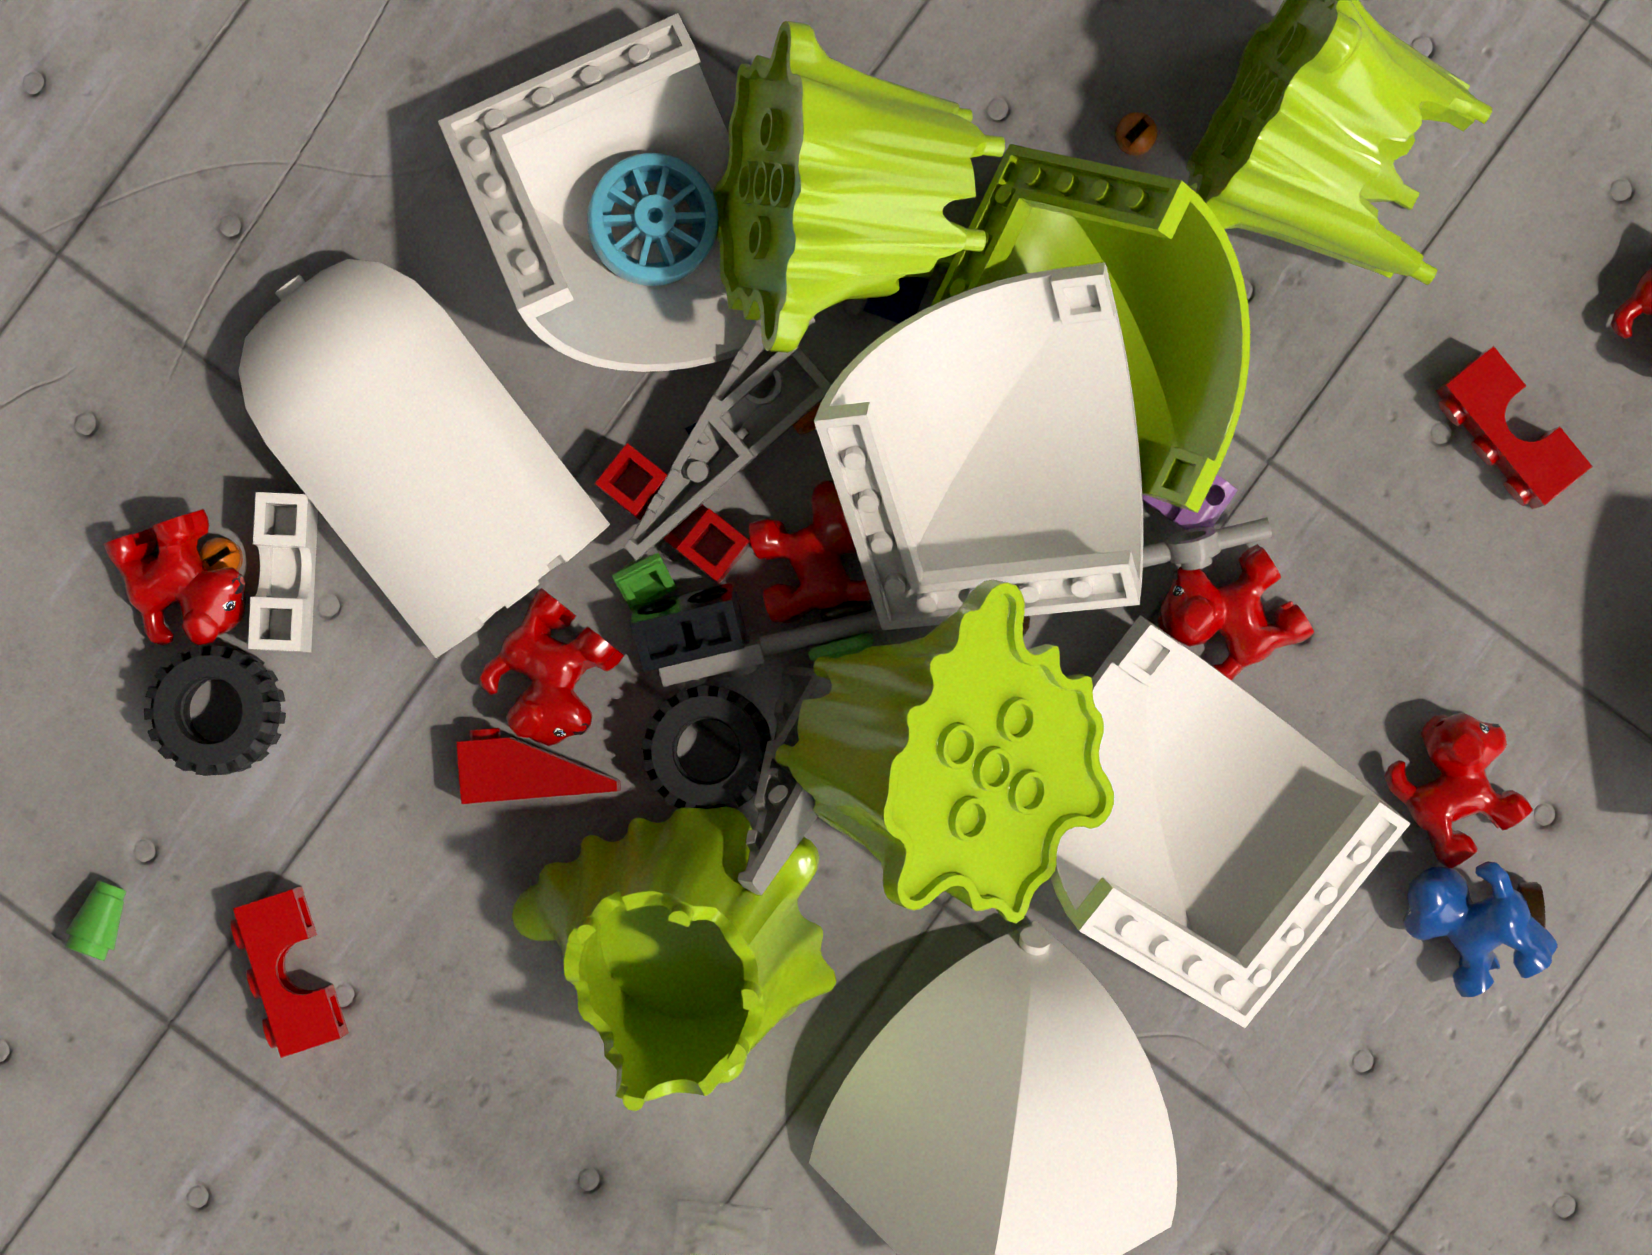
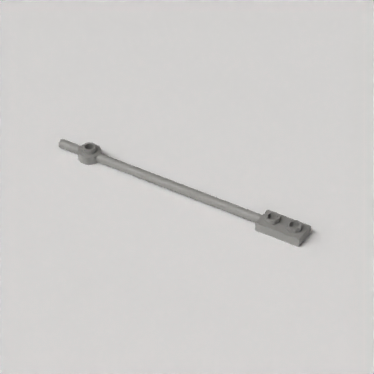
[659,517,1272,689]

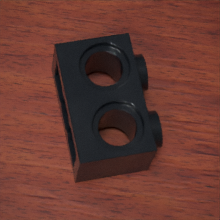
[630,582,746,672]

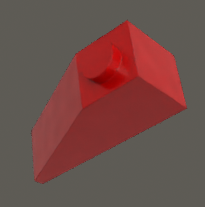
[456,728,621,804]

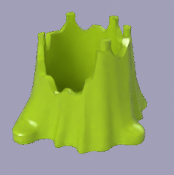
[1186,0,1493,285]
[713,21,1005,353]
[775,579,1114,923]
[511,806,837,1111]

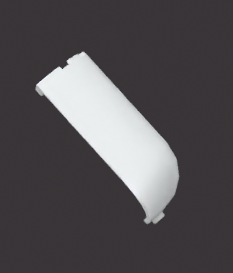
[238,259,610,658]

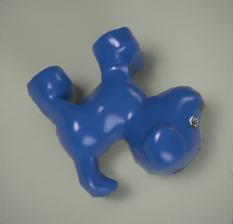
[1403,861,1558,997]

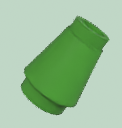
[65,880,127,961]

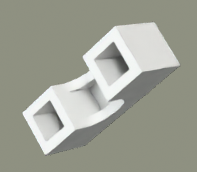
[248,492,318,653]

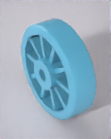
[587,153,719,286]

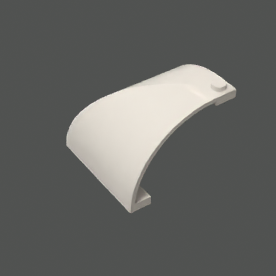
[438,13,816,372]
[814,262,1143,630]
[1050,615,1410,1028]
[809,920,1177,1255]

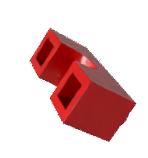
[1435,346,1593,509]
[594,443,751,584]
[230,886,349,1058]

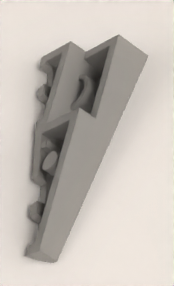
[625,319,832,560]
[738,666,832,895]

